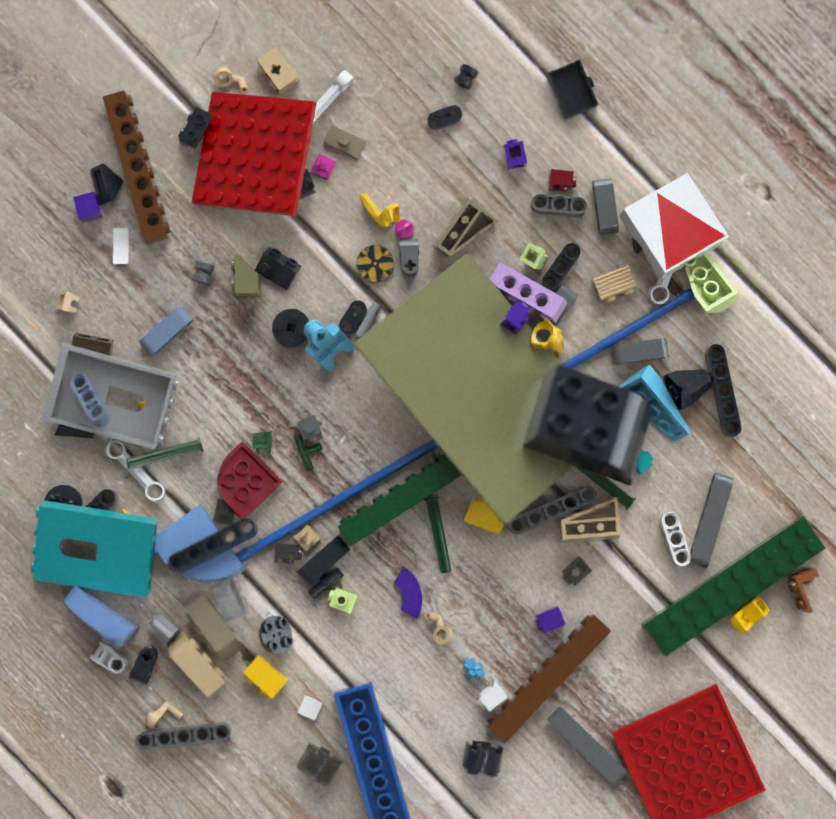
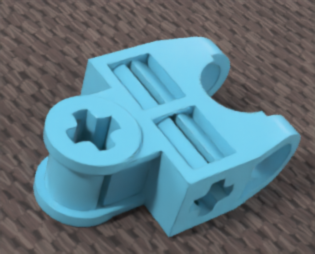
[304,320,355,372]

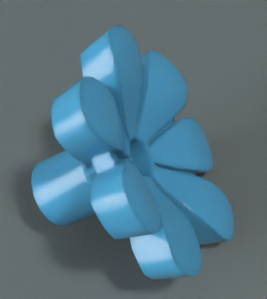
[463,658,485,680]

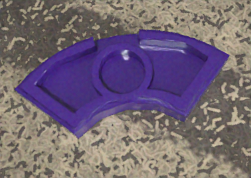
[394,566,422,619]

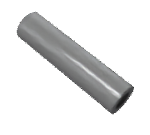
[355,301,381,338]

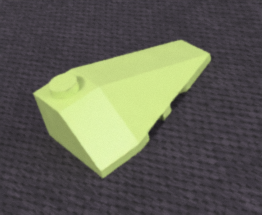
[684,253,738,313]

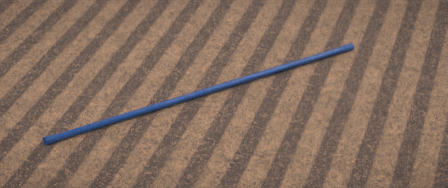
[235,288,695,563]

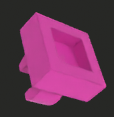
[311,153,336,180]

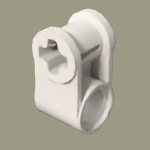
[89,641,128,674]

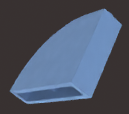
[155,505,246,582]
[64,586,139,646]

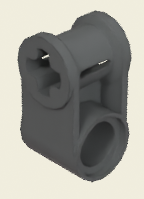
[399,239,419,277]

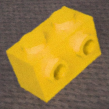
[463,497,504,535]
[243,654,288,699]

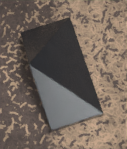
[90,163,124,206]

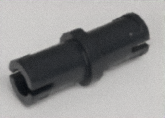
[308,567,344,600]

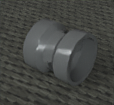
[192,261,215,285]

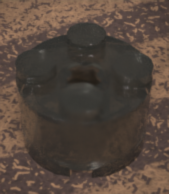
[296,742,343,786]

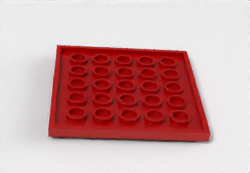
[191,92,317,216]
[611,684,766,819]

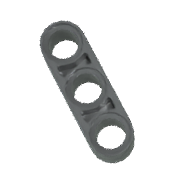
[592,178,619,235]
[531,194,587,217]
[612,338,669,365]

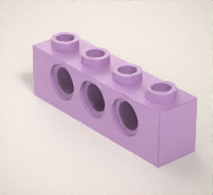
[490,262,568,323]

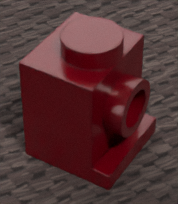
[548,169,577,192]

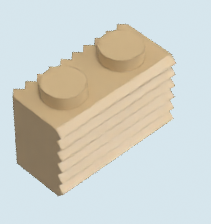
[592,265,637,303]

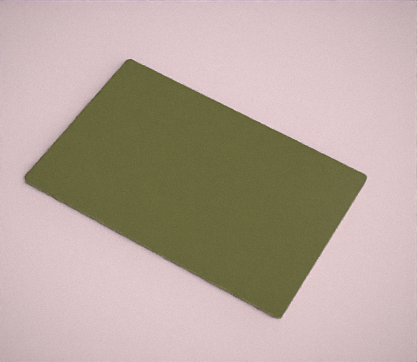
[354,254,574,524]

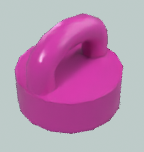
[395,220,414,239]

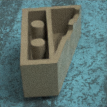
[432,199,499,257]

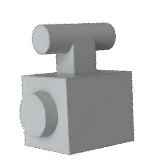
[148,613,180,644]

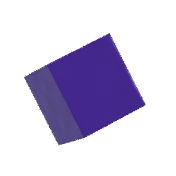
[73,192,103,223]

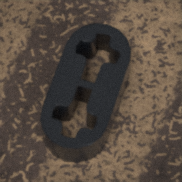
[427,105,462,130]
[339,300,367,334]

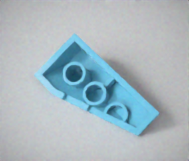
[619,365,690,441]

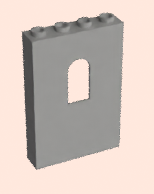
[43,343,179,450]

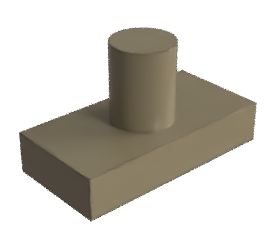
[323,125,366,160]

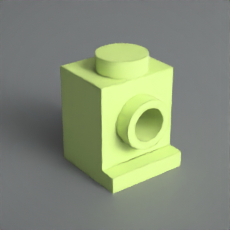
[519,243,549,270]
[327,587,358,614]

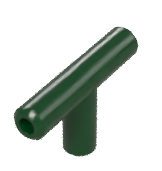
[294,434,323,472]

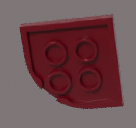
[217,442,283,520]

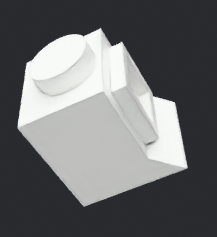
[477,679,508,712]

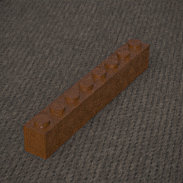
[487,614,611,744]

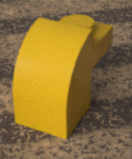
[730,594,770,635]

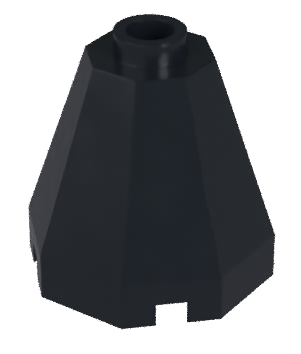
[663,369,713,411]

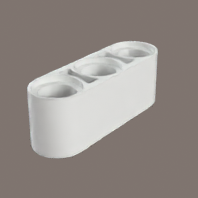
[660,512,691,566]

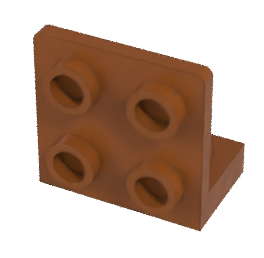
[787,567,819,614]

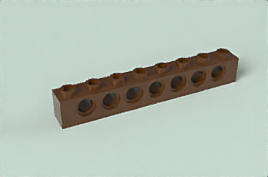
[103,90,171,245]

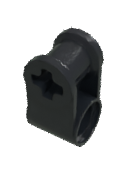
[129,646,158,685]

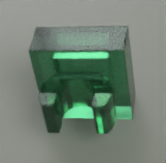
[252,431,273,454]

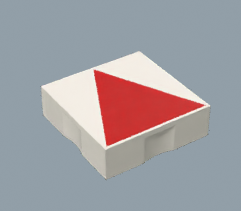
[620,173,729,280]

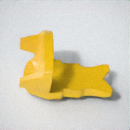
[359,193,400,228]
[531,319,564,358]

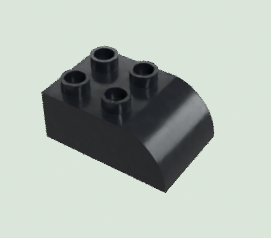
[523,364,653,486]

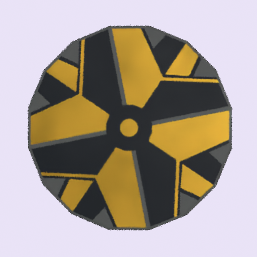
[356,245,394,283]

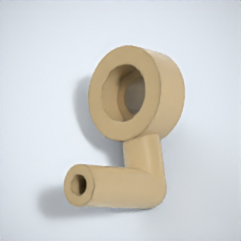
[213,67,248,93]
[425,612,454,646]
[144,701,184,730]

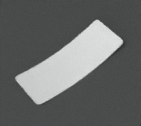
[113,228,129,264]

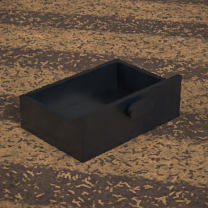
[547,59,599,120]

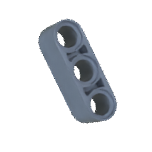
[139,306,193,357]
[70,374,110,427]

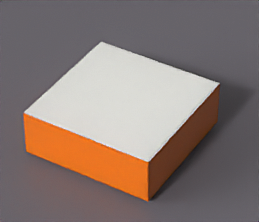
[298,695,323,720]

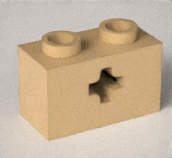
[257,46,299,94]

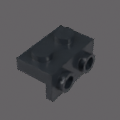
[178,107,213,149]
[255,247,302,291]

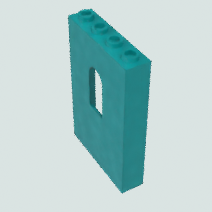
[31,501,158,598]

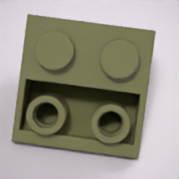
[231,255,261,297]

